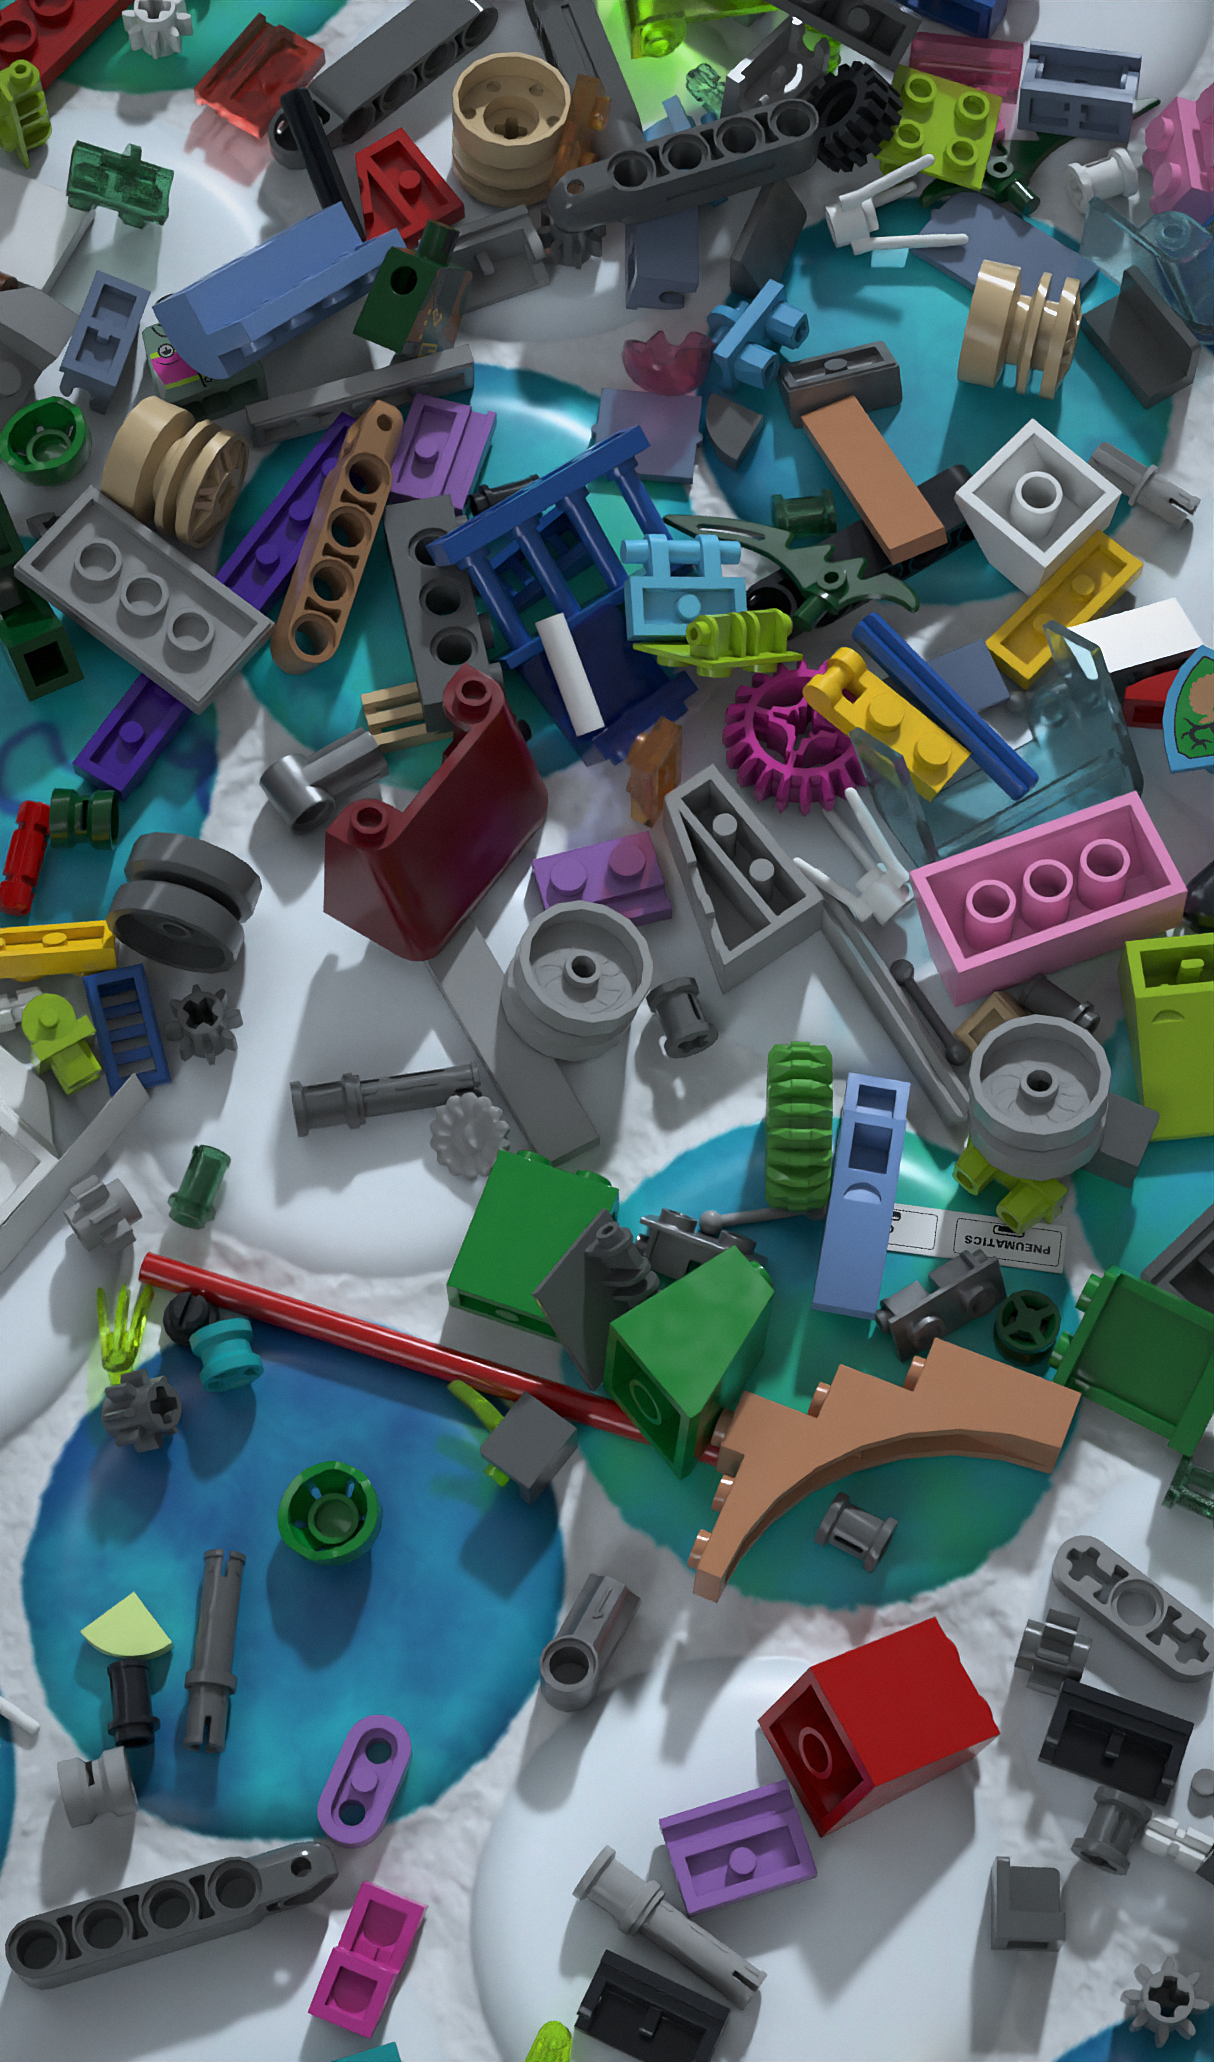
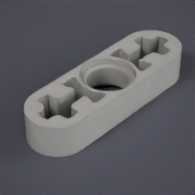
[1052,1535,1214,1683]

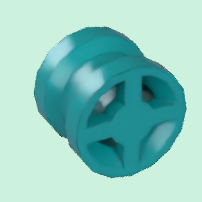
[189,1318,264,1392]

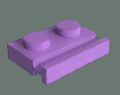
[386,392,497,517]
[531,831,672,927]
[659,1779,818,1918]

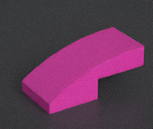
[307,1881,429,2039]

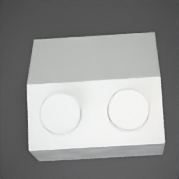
[954,418,1122,597]

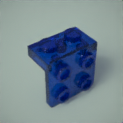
[521,604,699,767]

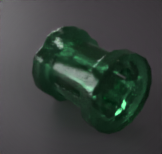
[770,488,837,540]
[1161,1454,1214,1529]

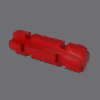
[0,800,50,917]

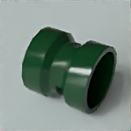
[49,788,119,851]

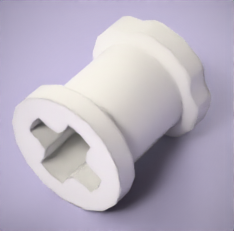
[1064,146,1138,214]

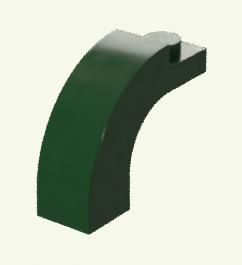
[0,492,85,702]

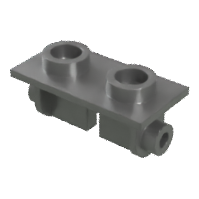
[634,1208,769,1280]
[874,1249,1007,1363]

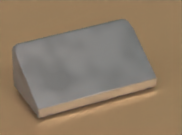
[729,179,807,299]
[775,341,903,428]

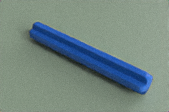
[852,612,1039,801]

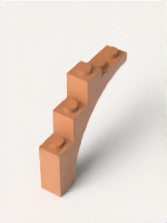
[687,1337,1082,1603]

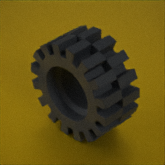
[807,61,903,173]

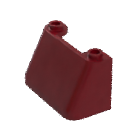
[323,662,548,961]

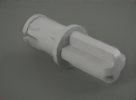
[1088,442,1201,531]

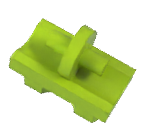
[21,993,102,1097]
[952,1133,1069,1235]

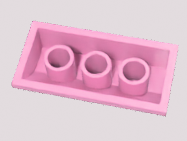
[909,791,1188,1007]

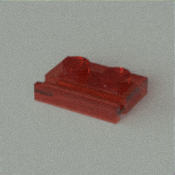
[193,13,326,140]

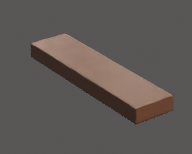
[801,395,947,565]

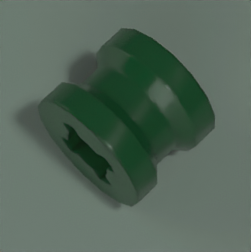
[993,1290,1061,1367]

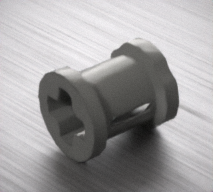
[646,977,719,1059]
[814,1491,899,1574]
[1071,1786,1153,1876]

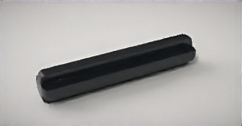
[280,87,366,243]

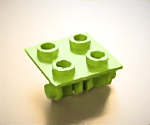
[0,60,52,169]
[872,64,1003,192]
[633,608,803,678]

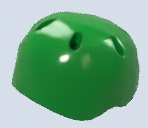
[0,396,92,487]
[277,1461,383,1566]

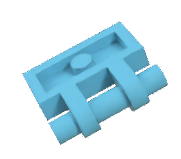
[620,534,747,641]

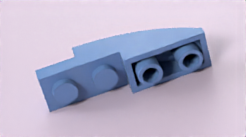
[811,1072,911,1320]

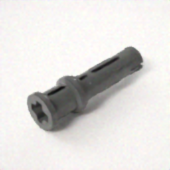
[290,1062,482,1138]

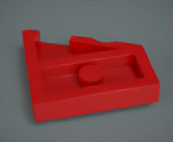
[355,127,465,249]

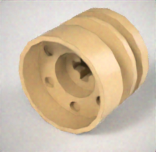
[451,52,572,208]
[957,259,1082,401]
[100,396,249,549]

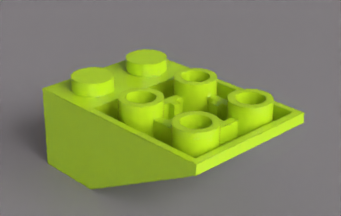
[1117,933,1214,1142]

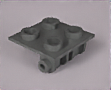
[531,1209,661,1391]

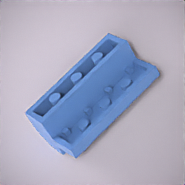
[152,201,407,379]

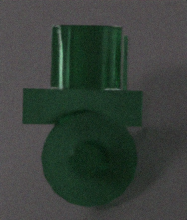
[66,140,174,229]

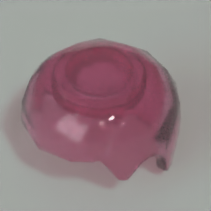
[621,330,715,397]

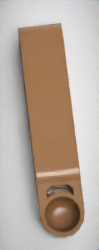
[270,399,404,675]

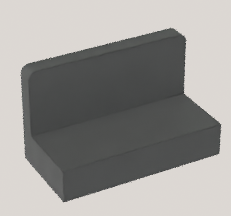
[1080,265,1201,410]

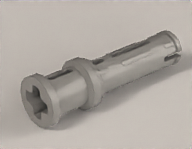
[572,1845,768,2011]

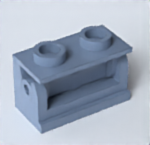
[1017,40,1142,144]

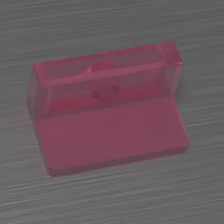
[909,32,1024,104]

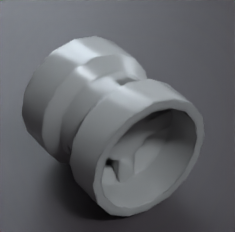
[57,1746,138,1828]

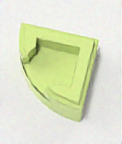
[80,1592,174,1660]

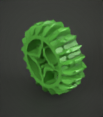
[764,1041,833,1212]

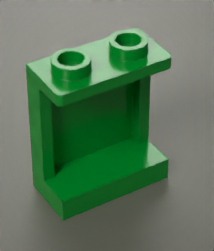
[446,1149,619,1344]
[1047,1265,1214,1458]

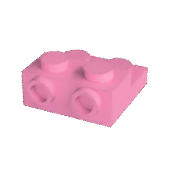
[1142,82,1214,231]

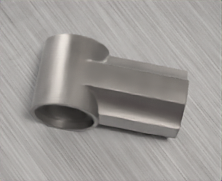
[259,727,389,835]
[539,1573,641,1712]

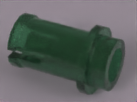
[167,1145,231,1230]

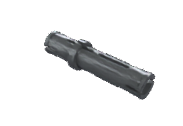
[182,1549,246,1754]

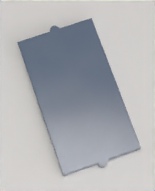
[908,192,1100,302]

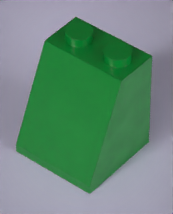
[602,1245,775,1481]

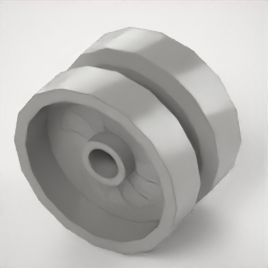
[501,900,653,1062]
[967,1014,1111,1181]

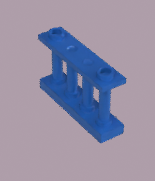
[425,425,695,675]

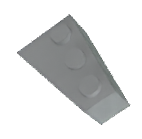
[663,764,824,995]

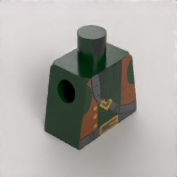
[352,219,473,357]

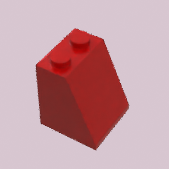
[757,1617,1001,1838]

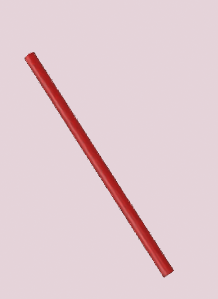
[138,1252,720,1467]

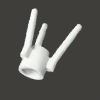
[824,154,969,256]
[793,787,915,927]

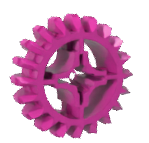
[722,657,881,817]

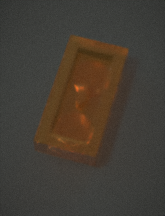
[548,73,612,194]
[626,716,682,829]

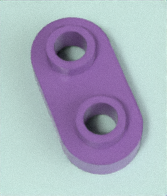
[317,1715,413,1849]

